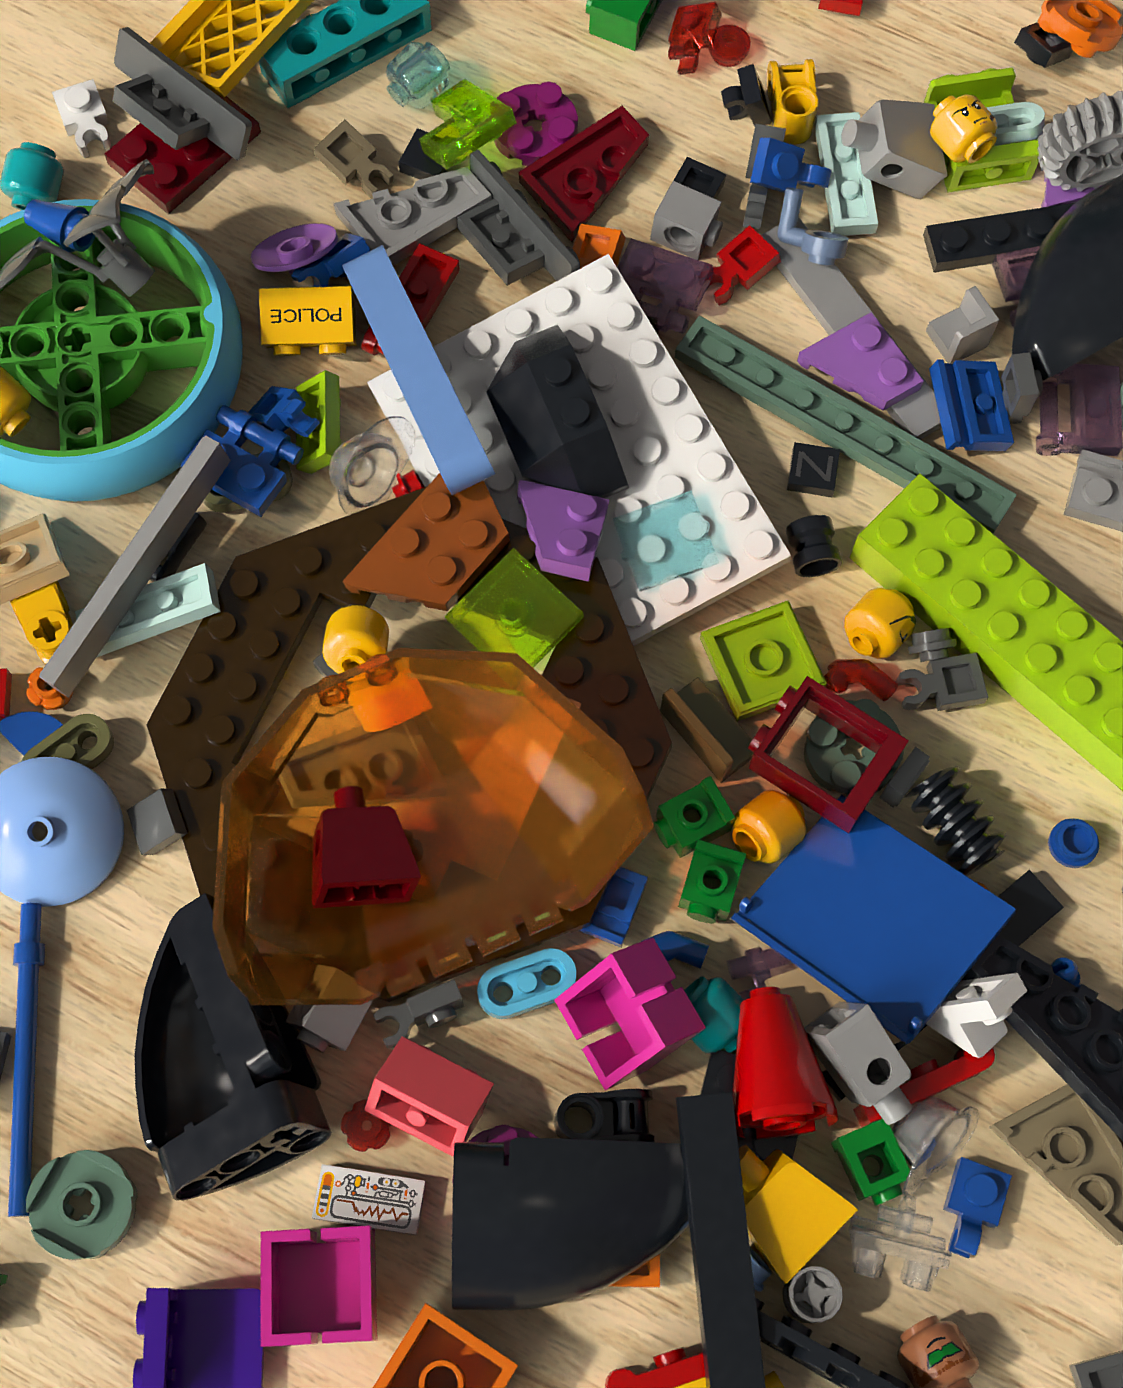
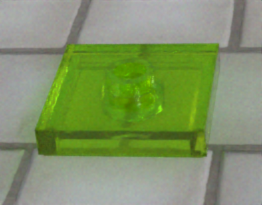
[444,548,584,686]

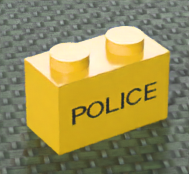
[259,286,357,356]

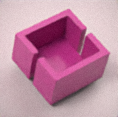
[554,937,706,1091]
[260,1226,377,1347]

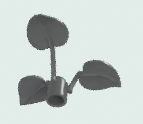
[0,159,155,297]

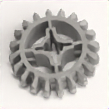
[1037,90,1123,192]

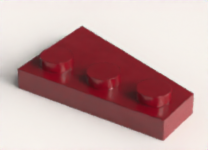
[519,105,649,242]

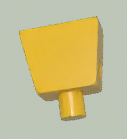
[739,1145,858,1284]

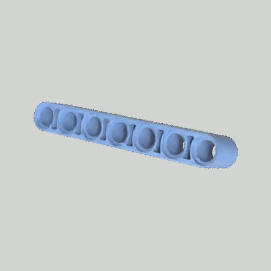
[342,245,495,496]

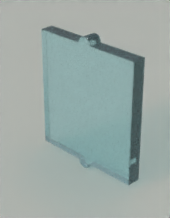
[613,491,719,592]

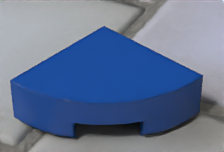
[0,712,63,756]

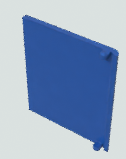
[731,794,1016,1044]

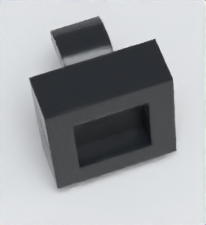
[721,63,772,127]

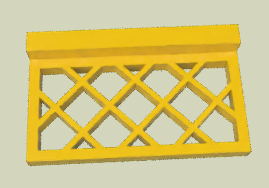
[150,0,314,98]

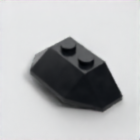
[486,325,629,498]

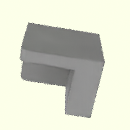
[926,286,999,364]

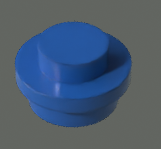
[1048,819,1099,868]

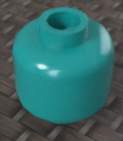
[0,142,64,211]
[684,976,744,1053]

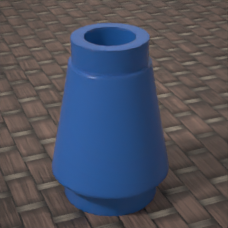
[24,199,96,253]

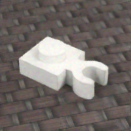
[52,79,112,158]

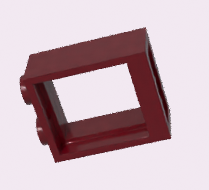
[748,676,909,834]

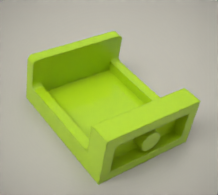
[924,68,1039,193]

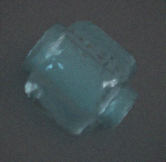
[386,42,450,109]

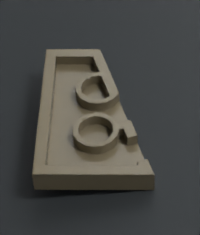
[989,1084,1123,1246]

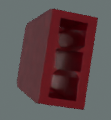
[312,786,421,909]

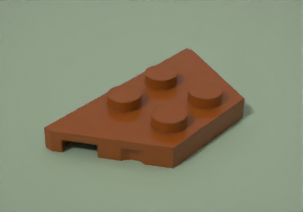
[343,473,510,611]

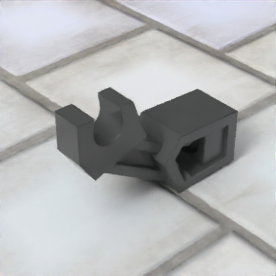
[743,124,786,230]

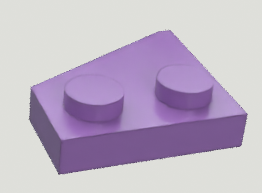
[797,312,924,411]
[517,480,609,581]

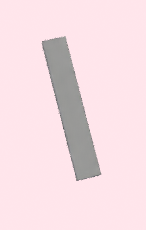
[761,217,942,440]
[39,435,231,698]

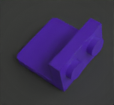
[133,1288,264,1388]

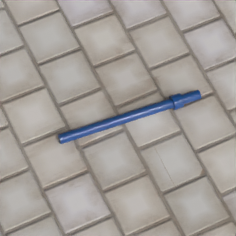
[8,903,45,1217]

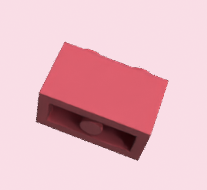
[364,1036,494,1157]

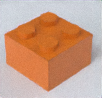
[373,1303,519,1388]

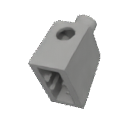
[841,99,947,199]
[804,1002,913,1125]

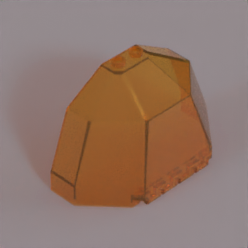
[212,648,654,1005]

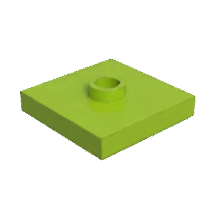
[700,600,827,722]

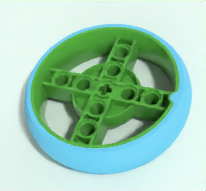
[0,199,243,502]

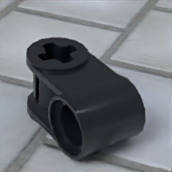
[554,1089,655,1142]

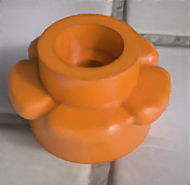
[26,667,74,710]

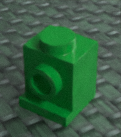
[653,776,736,858]
[678,839,746,924]
[831,1119,913,1206]

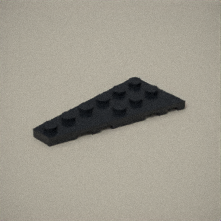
[964,934,1123,1141]

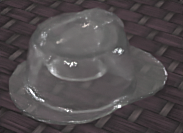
[328,416,416,515]
[892,1096,979,1197]

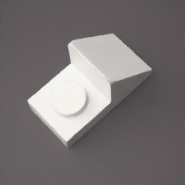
[926,973,1027,1058]

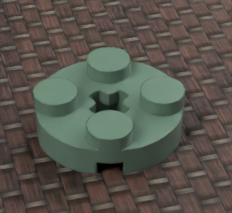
[804,699,904,797]
[26,1150,137,1260]

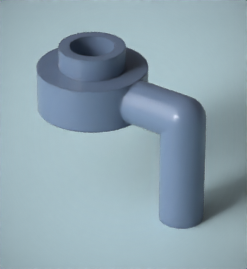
[777,187,849,265]

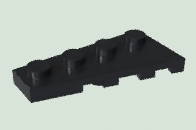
[755,1297,910,1388]

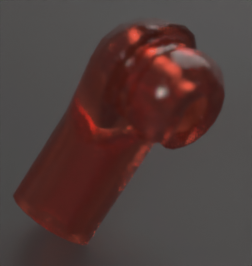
[824,659,898,702]

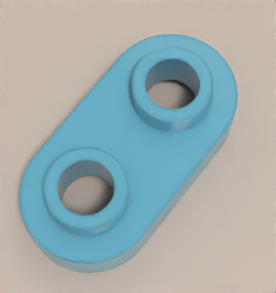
[477,948,576,1019]

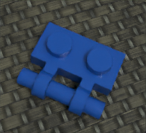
[180,405,304,517]

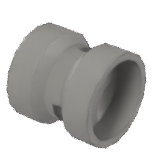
[783,1266,843,1323]

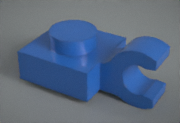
[750,138,832,193]
[291,233,371,287]
[248,386,320,437]
[943,1157,1012,1259]

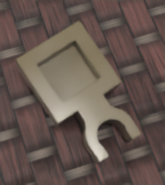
[314,119,394,199]

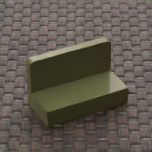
[660,677,754,783]

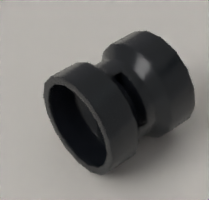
[786,515,842,577]

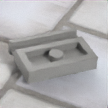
[1064,449,1123,532]

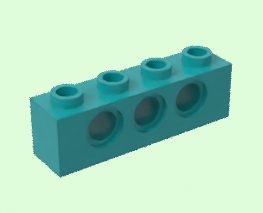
[259,0,432,109]

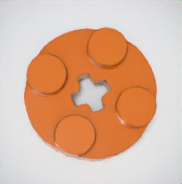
[1038,0,1123,58]

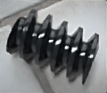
[905,766,1007,876]

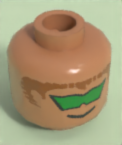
[897,1316,979,1388]

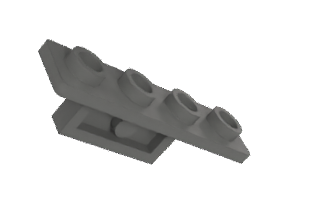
[113,27,252,160]
[457,150,580,286]

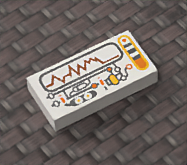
[312,1164,426,1236]

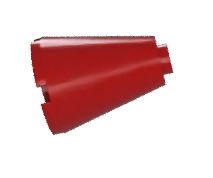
[732,986,838,1139]

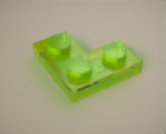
[419,79,517,169]

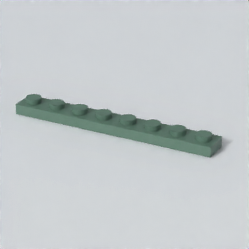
[674,315,1017,534]

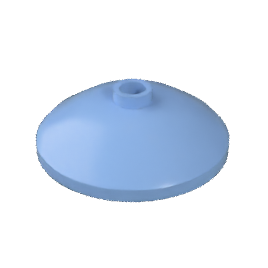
[0,757,124,907]

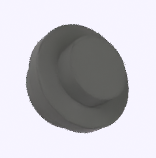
[908,628,957,662]

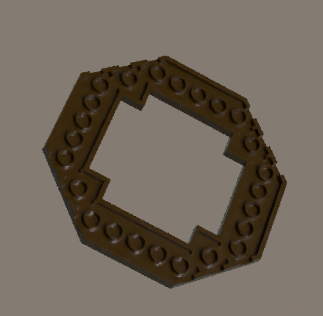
[146,487,672,1002]

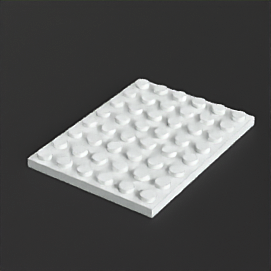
[367,254,791,697]

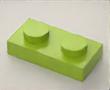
[296,370,341,474]

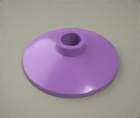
[251,223,338,275]

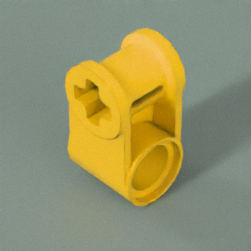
[767,59,818,145]
[10,581,73,665]

